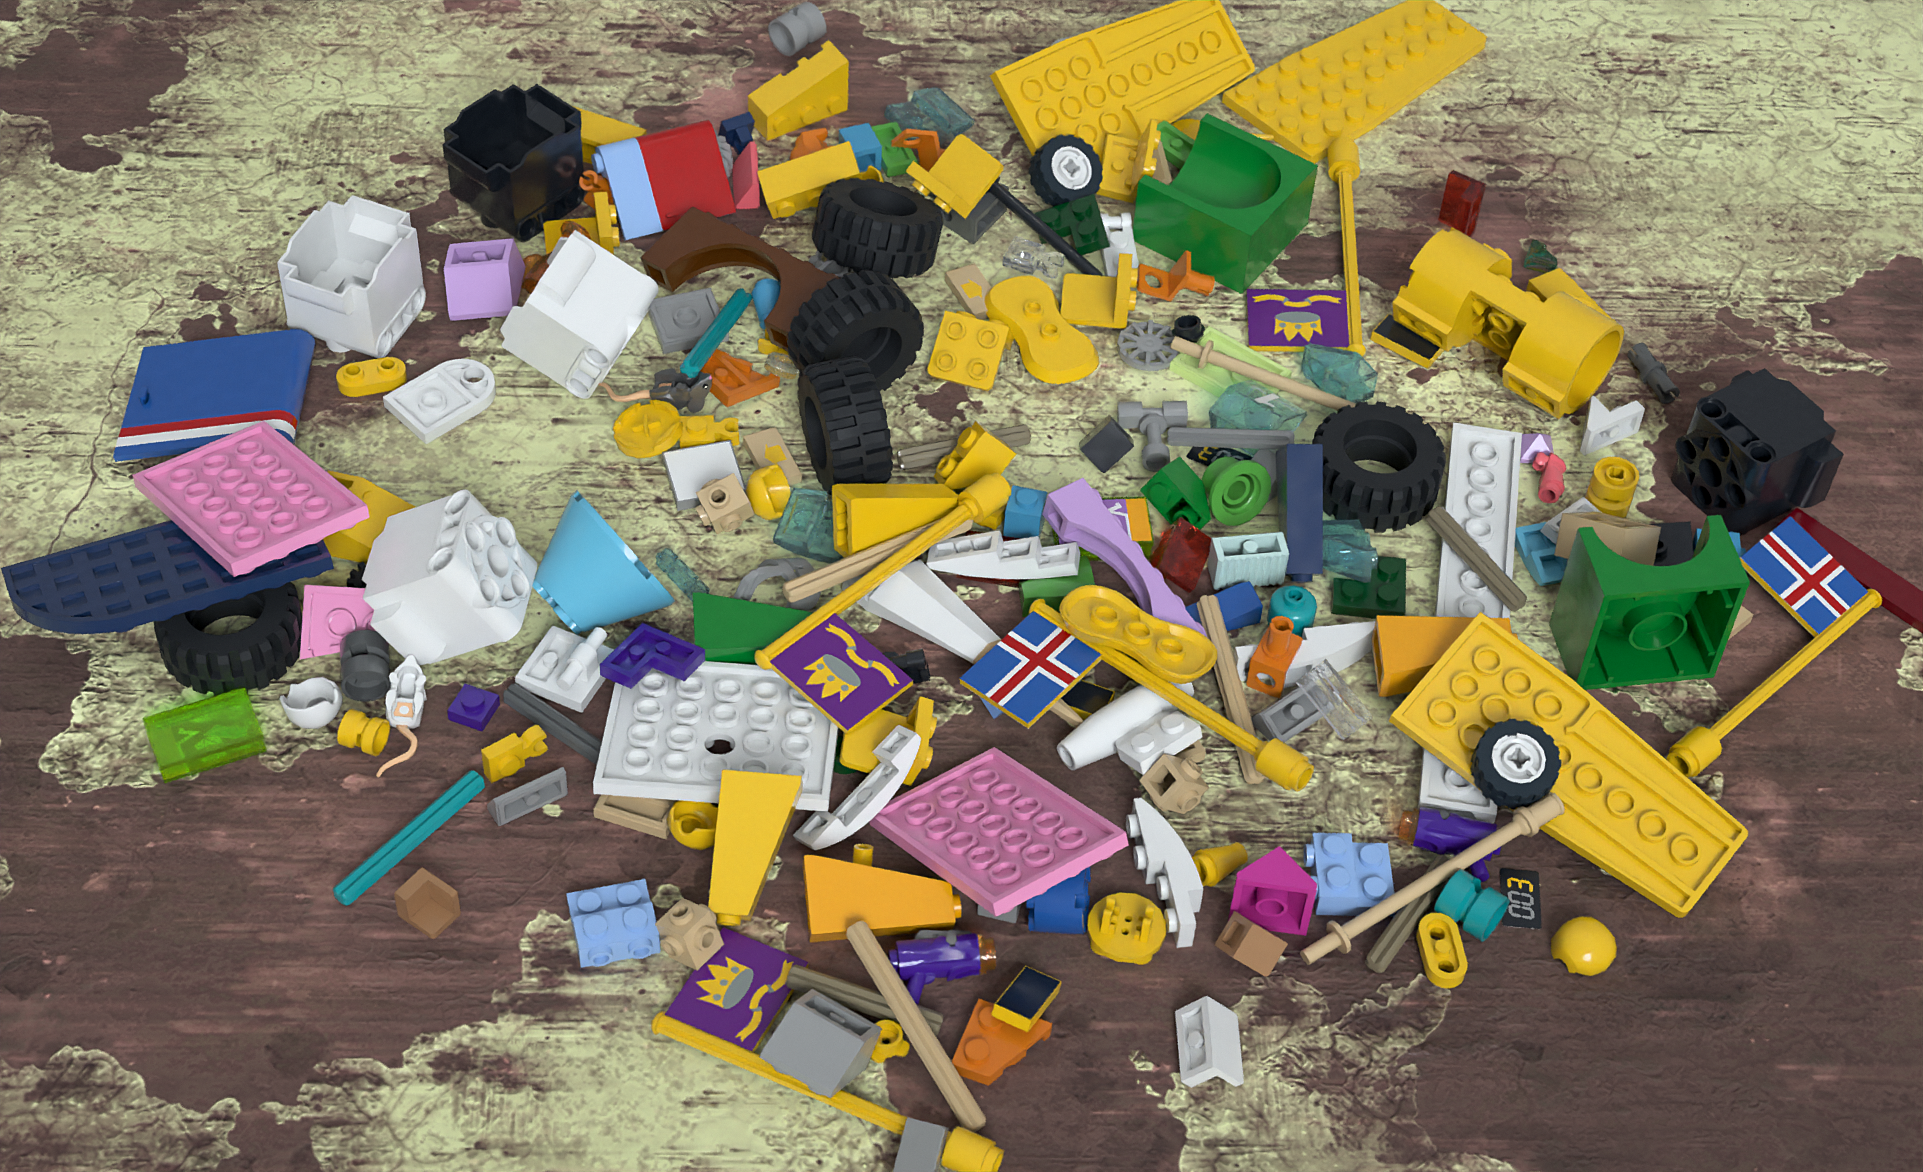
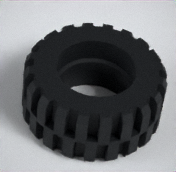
[812,178,944,278]
[787,270,924,391]
[797,355,893,496]
[1312,402,1446,533]
[153,582,302,697]

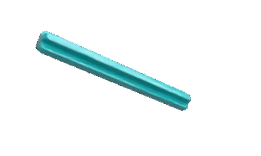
[680,288,752,378]
[333,770,485,906]

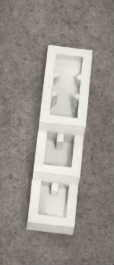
[927,530,1080,579]

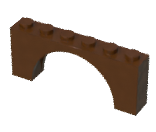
[640,206,840,352]

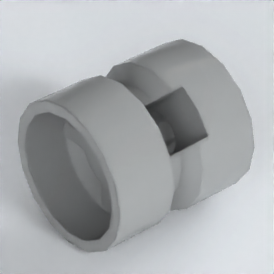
[768,1,826,56]

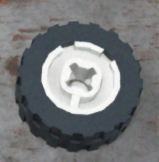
[1029,134,1103,207]
[1470,719,1561,809]

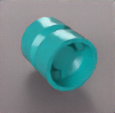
[1434,869,1510,942]

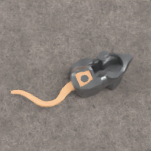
[598,368,712,413]

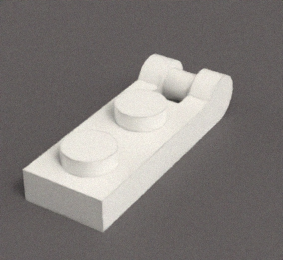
[1101,213,1139,277]

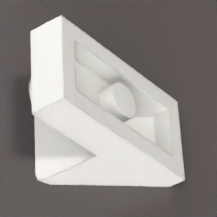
[1580,396,1645,456]

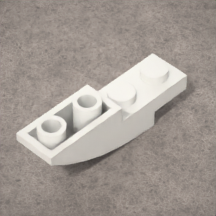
[1234,621,1375,688]
[1126,798,1204,948]

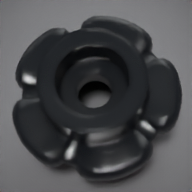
[1172,315,1205,343]

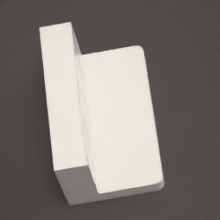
[1175,996,1244,1088]

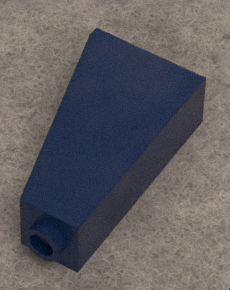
[1276,444,1323,583]

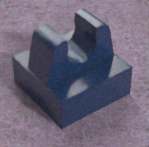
[718,112,755,155]

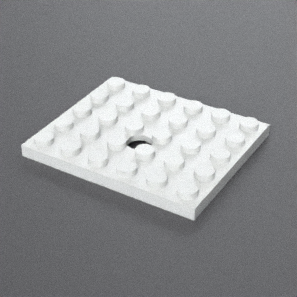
[593,661,839,812]

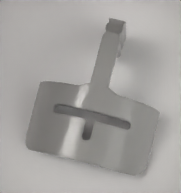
[733,558,821,611]

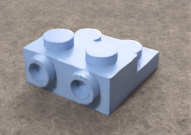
[1303,833,1395,916]
[566,879,661,968]

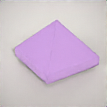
[1520,433,1554,463]

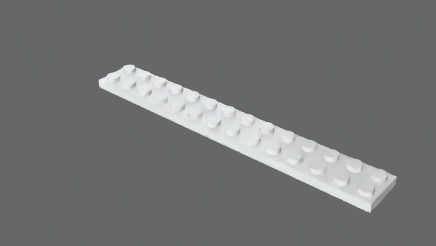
[1417,422,1522,823]

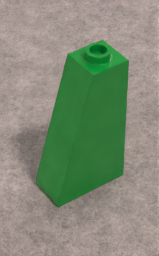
[693,592,814,665]

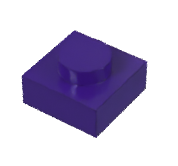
[447,683,500,732]

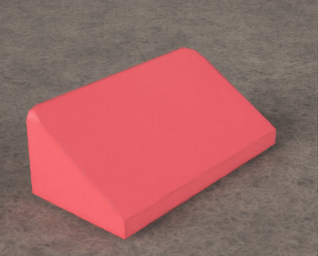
[732,141,760,209]

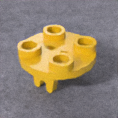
[1087,892,1166,965]

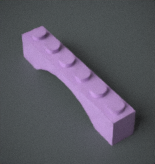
[1042,478,1207,637]

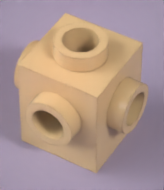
[695,473,755,534]
[1139,753,1210,814]
[655,898,724,970]

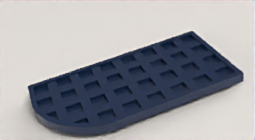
[1,520,334,634]

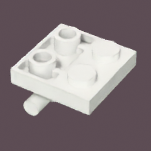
[515,625,614,713]

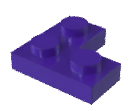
[600,623,705,689]

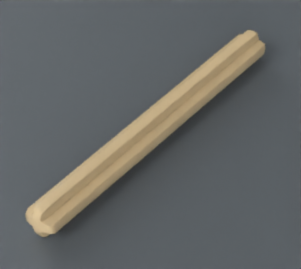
[782,519,973,603]
[1197,595,1266,784]
[846,921,986,1132]

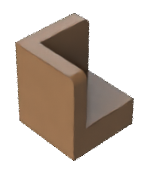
[394,867,461,939]
[1214,911,1288,977]

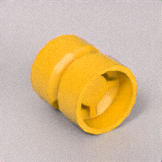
[1585,456,1639,518]

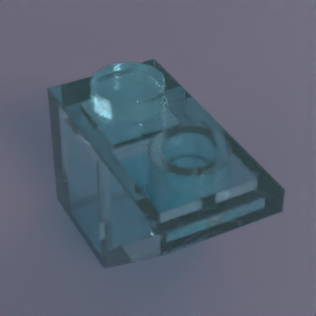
[1301,343,1378,404]
[1323,520,1378,583]

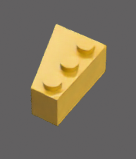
[748,40,849,141]

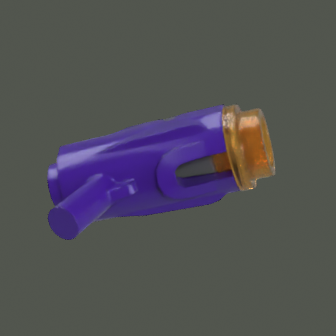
[1397,807,1501,882]
[888,930,996,1005]

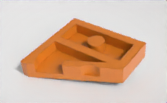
[700,349,781,407]
[951,999,1053,1086]

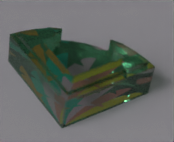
[1523,239,1558,273]

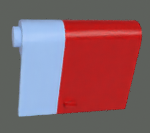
[591,120,736,241]

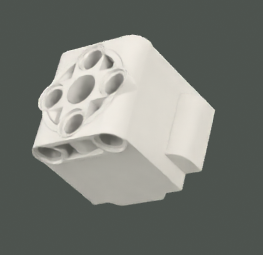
[277,195,426,358]
[500,230,659,399]
[362,489,537,666]

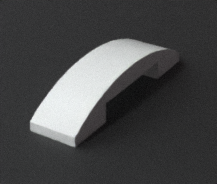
[793,725,921,851]

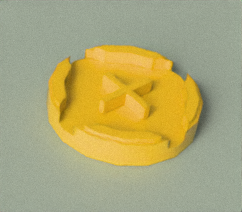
[613,400,683,458]

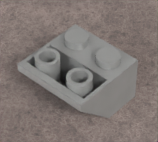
[759,989,882,1098]

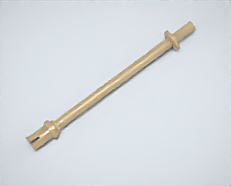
[1170,336,1356,411]
[1300,792,1565,965]

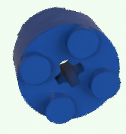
[1026,866,1091,935]

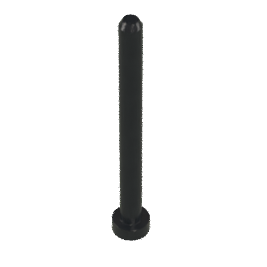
[985,177,1103,276]

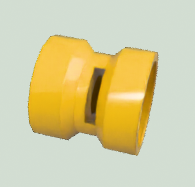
[337,708,390,757]

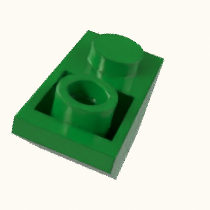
[1140,456,1211,542]

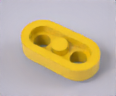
[336,357,407,397]
[1416,913,1468,988]

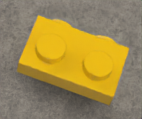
[1096,118,1161,203]
[906,134,1004,219]
[543,192,620,267]
[1060,253,1138,329]
[927,311,1014,391]
[840,696,937,786]

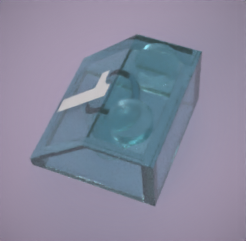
[1209,379,1307,457]

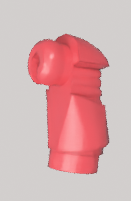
[1532,452,1566,503]

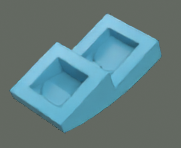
[1515,522,1568,586]

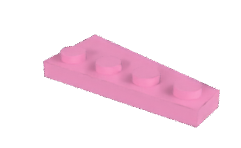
[300,585,377,660]

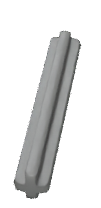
[1167,427,1295,450]

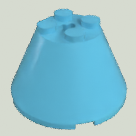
[532,490,675,635]

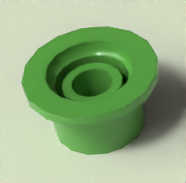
[1202,456,1271,526]

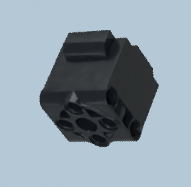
[442,84,586,242]
[1671,368,1844,536]

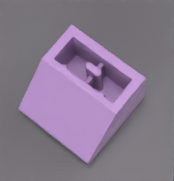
[444,238,526,321]

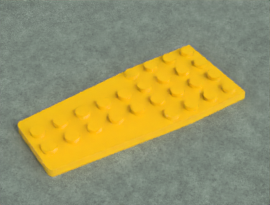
[990,0,1255,164]
[1222,0,1487,163]
[1389,612,1748,918]

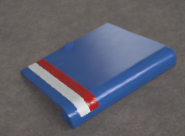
[113,329,316,462]

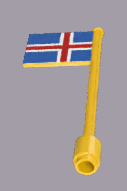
[1666,516,1882,778]
[960,599,1314,792]

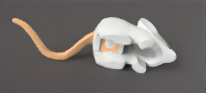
[376,655,427,777]

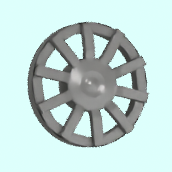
[1117,320,1180,371]

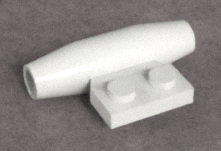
[1057,681,1203,775]

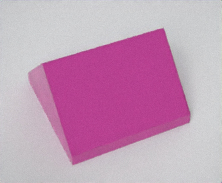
[1228,846,1317,936]

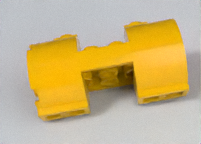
[1392,227,1624,419]

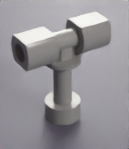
[1117,401,1188,472]

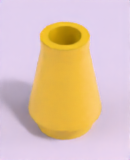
[1192,842,1248,887]

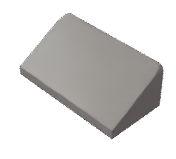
[1251,678,1333,742]
[487,767,568,826]
[893,1117,949,1172]

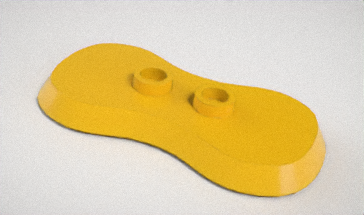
[985,276,1099,384]
[1060,585,1218,684]

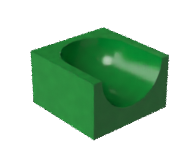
[1133,113,1318,294]
[1549,515,1750,690]

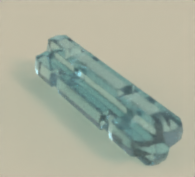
[656,548,710,602]

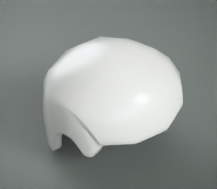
[279,677,343,729]

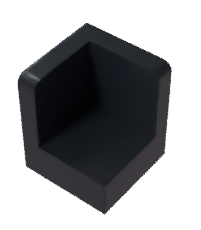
[1079,414,1134,473]

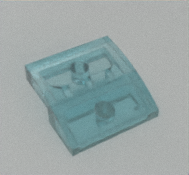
[884,87,975,145]
[773,488,844,564]

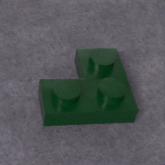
[1034,194,1110,256]
[1331,555,1406,619]

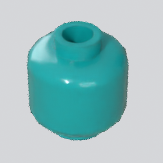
[1267,585,1317,637]

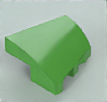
[1019,555,1095,617]

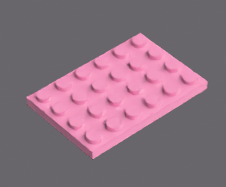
[132,421,370,577]
[869,747,1128,917]

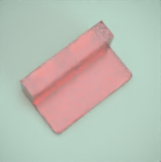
[1438,170,1486,238]
[1149,517,1211,593]

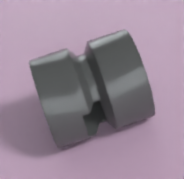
[340,630,391,702]

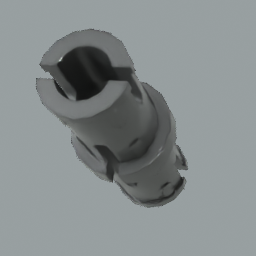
[1627,343,1680,404]

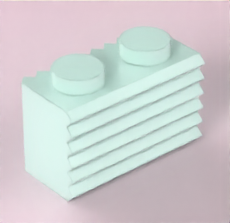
[1207,532,1289,591]

